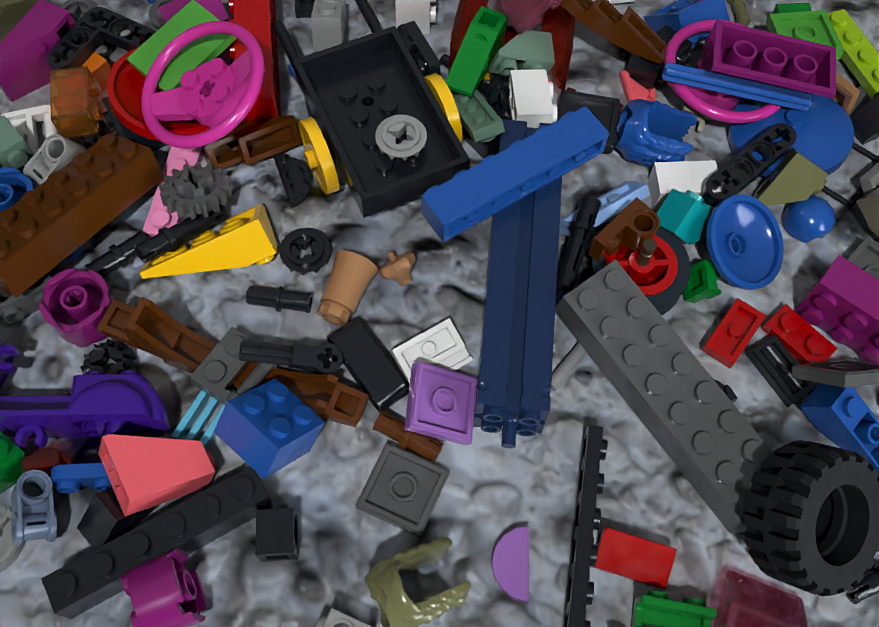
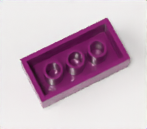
[795,255,879,365]

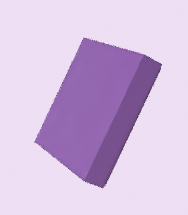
[404,361,477,446]

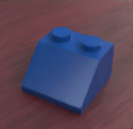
[644,0,730,49]

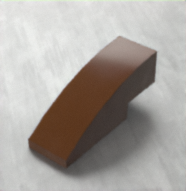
[201,115,302,170]

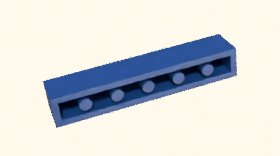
[421,106,609,243]

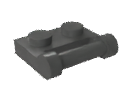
[189,327,278,405]

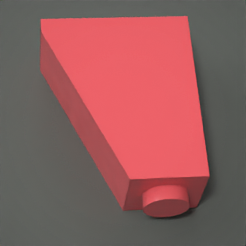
[98,434,216,516]

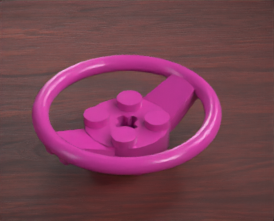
[664,19,790,124]
[141,21,266,149]

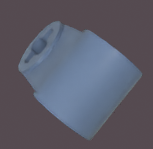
[11,469,57,546]

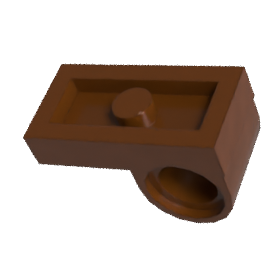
[589,197,660,262]

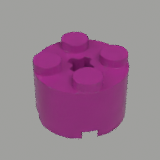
[39,268,118,348]
[121,548,206,627]

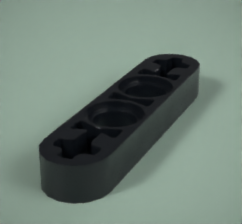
[701,123,797,207]

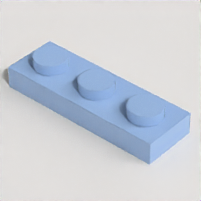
[559,180,650,236]

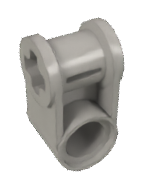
[23,134,86,186]

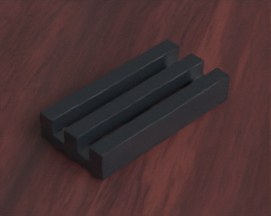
[746,335,816,408]

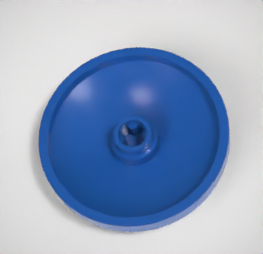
[728,89,854,178]

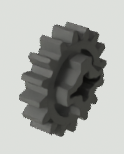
[159,162,232,219]

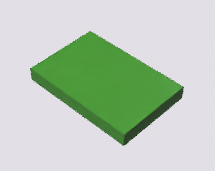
[127,0,237,91]

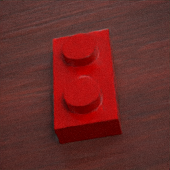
[702,298,766,369]
[761,304,838,364]

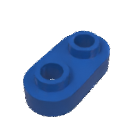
[50,463,112,494]

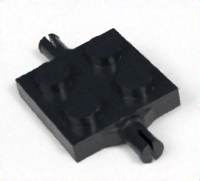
[397,21,441,77]

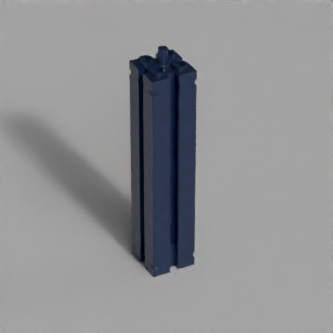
[473,119,562,449]

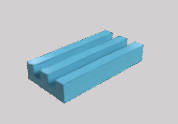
[171,389,236,451]

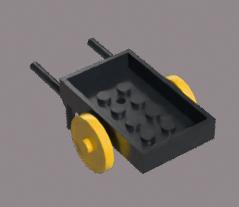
[273,0,470,218]

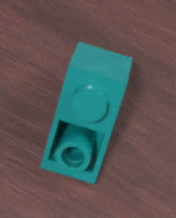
[656,189,714,245]

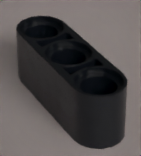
[327,318,409,413]

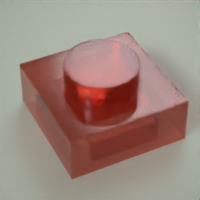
[21,447,71,477]

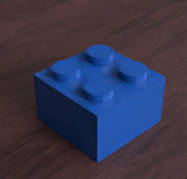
[214,378,325,479]

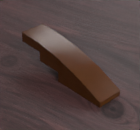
[556,0,667,64]

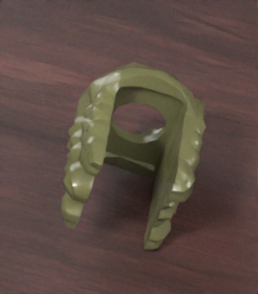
[365,537,471,627]

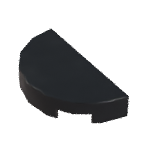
[273,153,313,209]

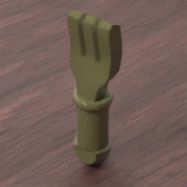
[727,0,751,26]

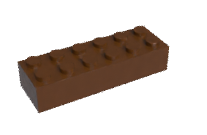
[0,133,164,298]

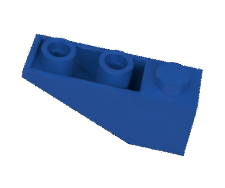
[800,384,879,478]

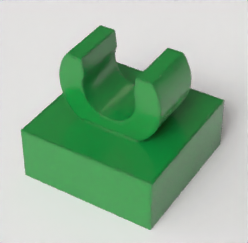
[684,259,721,303]

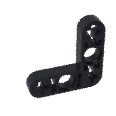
[47,7,157,77]

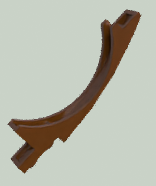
[97,297,369,428]

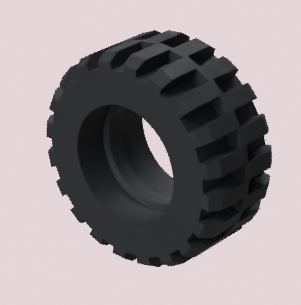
[742,440,879,596]

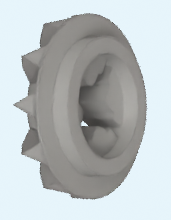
[375,115,427,161]

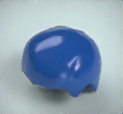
[782,195,836,243]

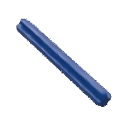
[662,62,812,111]

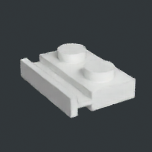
[390,318,473,384]

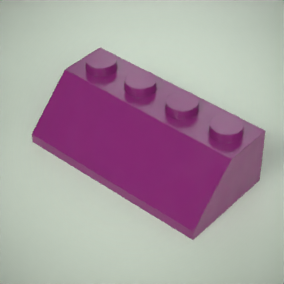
[701,20,836,98]

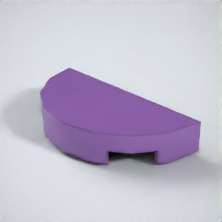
[491,526,529,603]

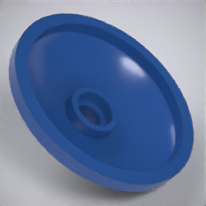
[706,194,784,290]

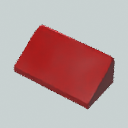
[593,527,677,590]

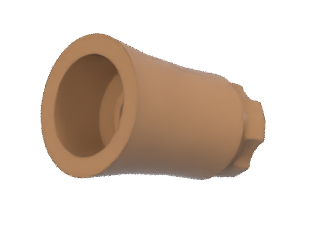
[317,250,378,326]

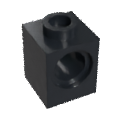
[255,503,298,562]

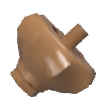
[378,251,416,286]

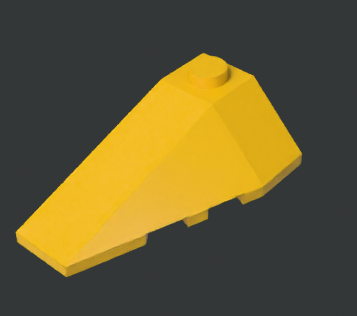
[139,203,278,279]

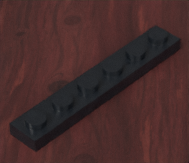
[563,425,608,627]

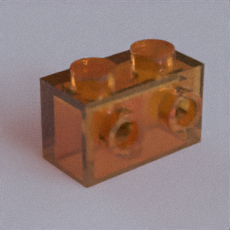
[50,66,103,138]

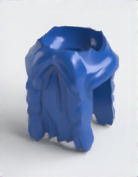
[614,99,697,168]

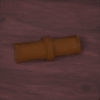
[373,410,444,463]

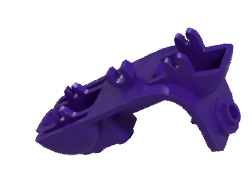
[0,339,170,448]

